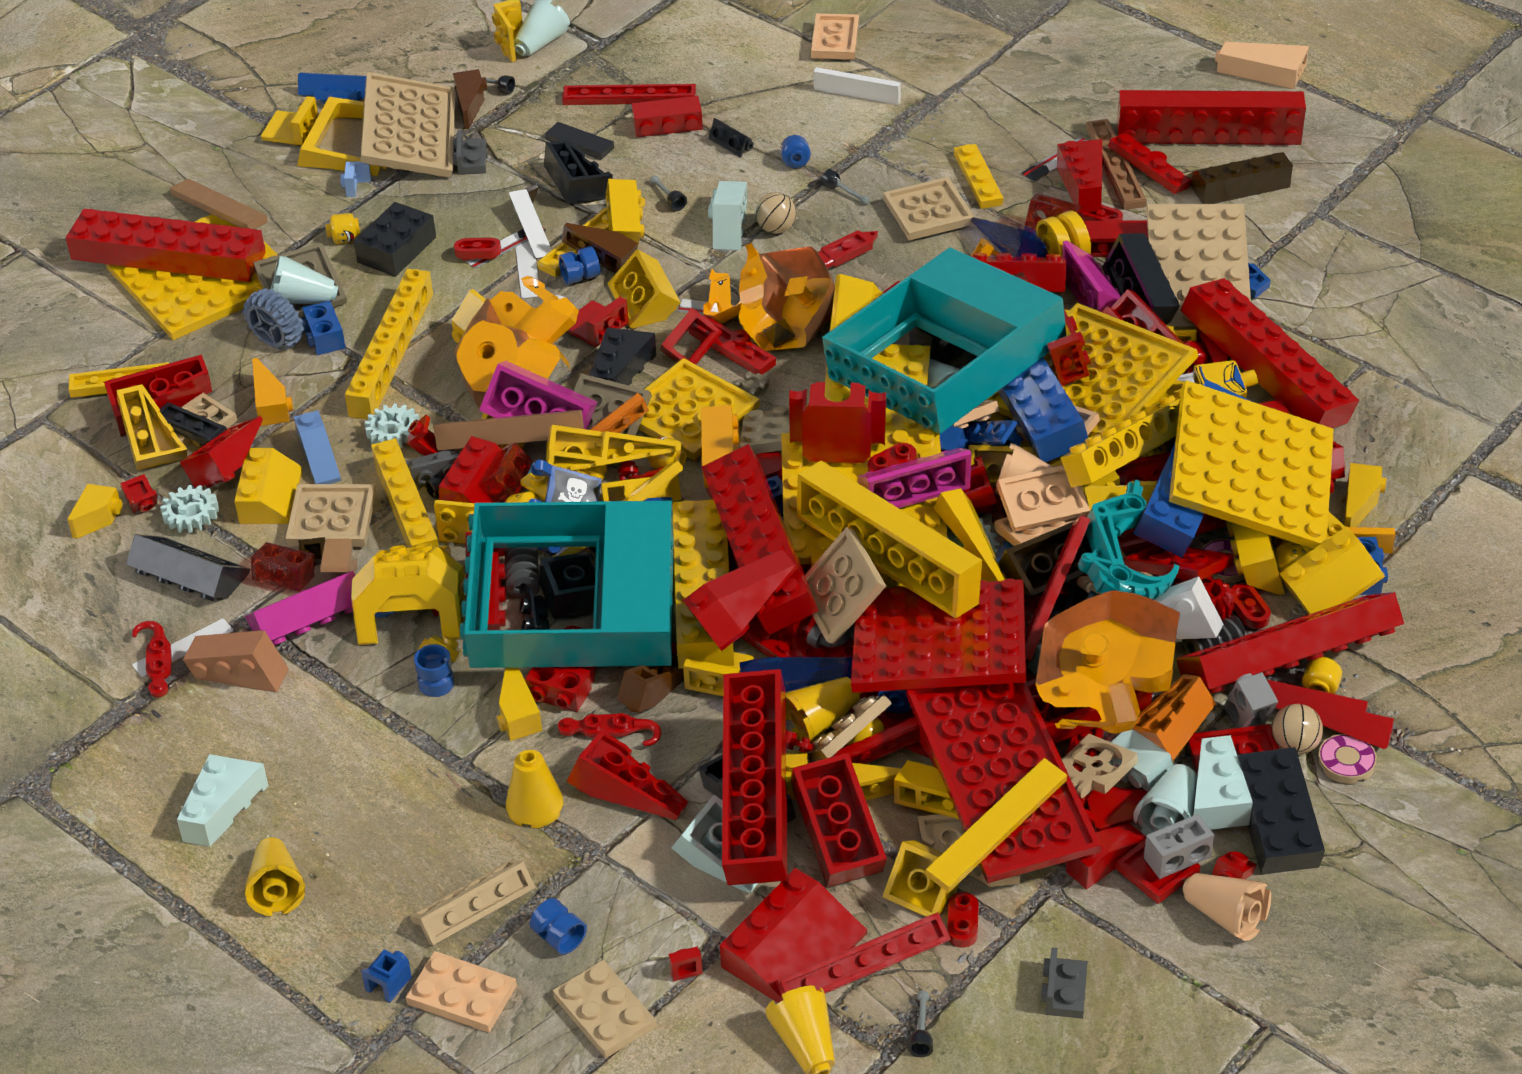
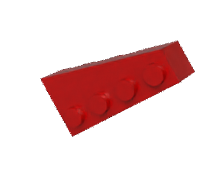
[1057,139,1102,214]
[104,354,213,437]
[465,532,506,630]

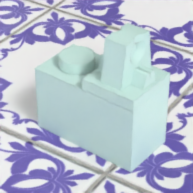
[1099,729,1173,792]

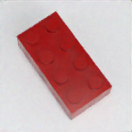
[790,753,887,887]

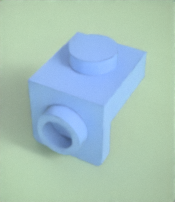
[341,161,371,197]

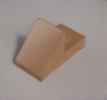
[321,539,357,572]

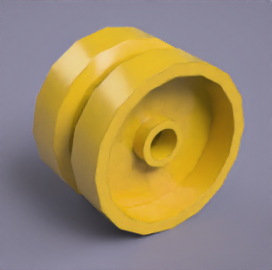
[1036,210,1091,258]

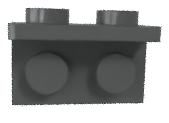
[452,130,487,175]
[406,449,459,487]
[1040,947,1088,1019]

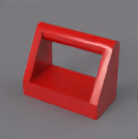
[660,308,722,365]

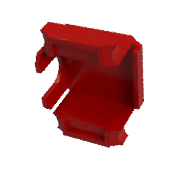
[789,382,886,463]

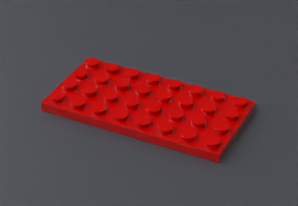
[906,682,1101,884]

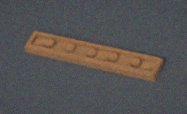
[1086,119,1147,210]
[170,178,268,229]
[433,410,584,451]

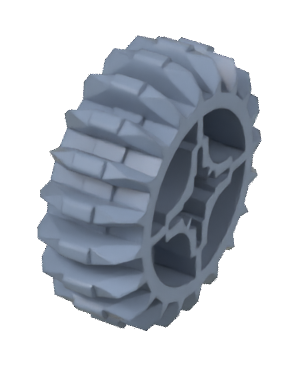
[243,288,304,350]

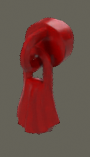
[618,461,664,481]

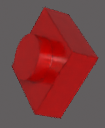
[668,946,703,982]

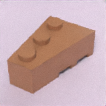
[183,630,289,693]

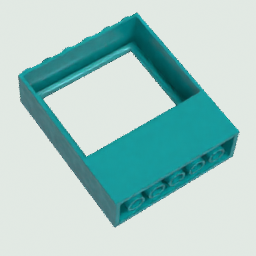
[822,247,1067,434]
[460,501,674,668]

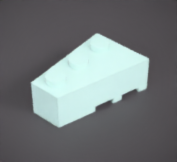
[708,181,747,250]
[1193,735,1253,830]
[177,754,269,847]

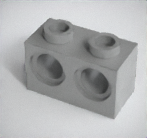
[1224,672,1278,728]
[1144,814,1214,879]

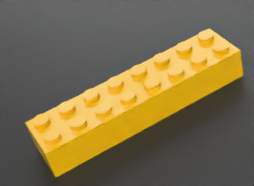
[797,461,982,619]
[673,499,734,669]

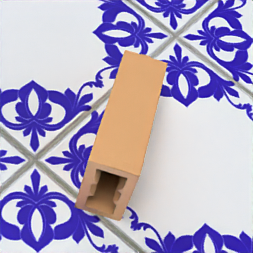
[1215,42,1309,89]

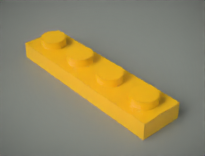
[954,144,1004,209]
[69,362,169,398]

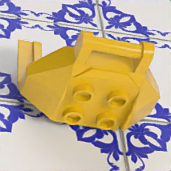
[351,544,465,645]

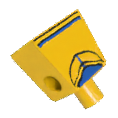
[1192,360,1258,398]

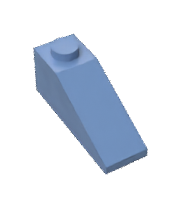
[293,410,341,484]

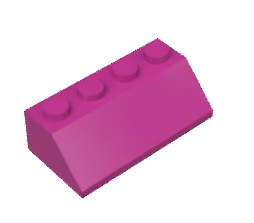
[1063,240,1120,312]
[479,361,598,442]
[858,448,971,508]
[244,571,356,645]

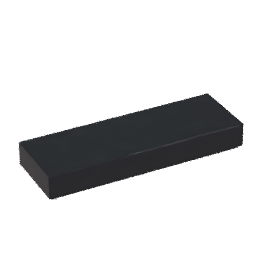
[545,122,614,160]
[160,402,227,445]

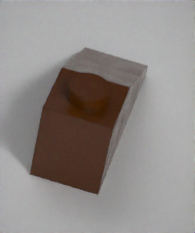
[453,69,487,129]
[562,223,638,274]
[617,655,684,713]

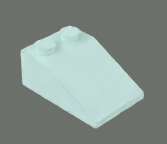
[671,795,758,894]

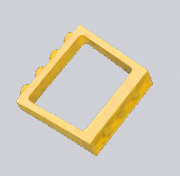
[297,97,387,176]

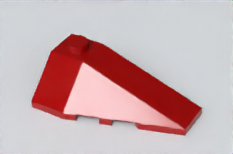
[682,549,797,651]
[567,730,688,820]

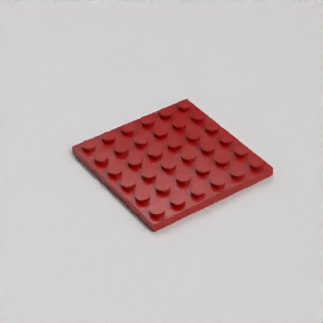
[851,579,1026,693]

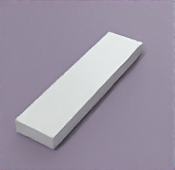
[813,67,901,105]

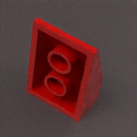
[179,415,263,489]

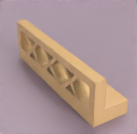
[410,859,536,945]

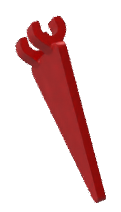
[1083,787,1148,832]

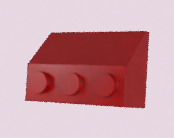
[439,436,519,503]

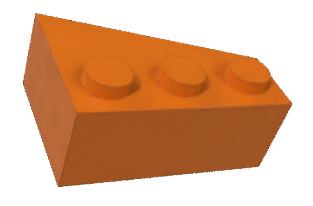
[1132,674,1216,761]

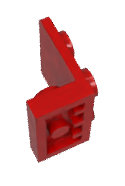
[566,296,629,348]
[1047,309,1091,386]

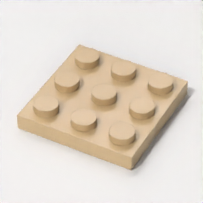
[883,177,975,240]
[286,484,376,547]
[805,527,886,644]

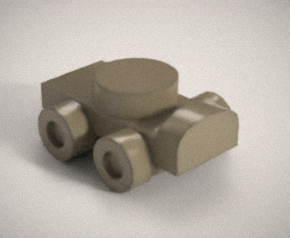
[734,371,770,397]

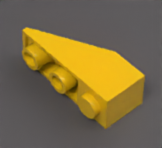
[601,474,681,501]

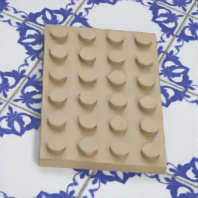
[360,72,456,178]
[1147,204,1251,330]

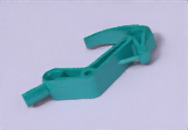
[1078,480,1180,600]

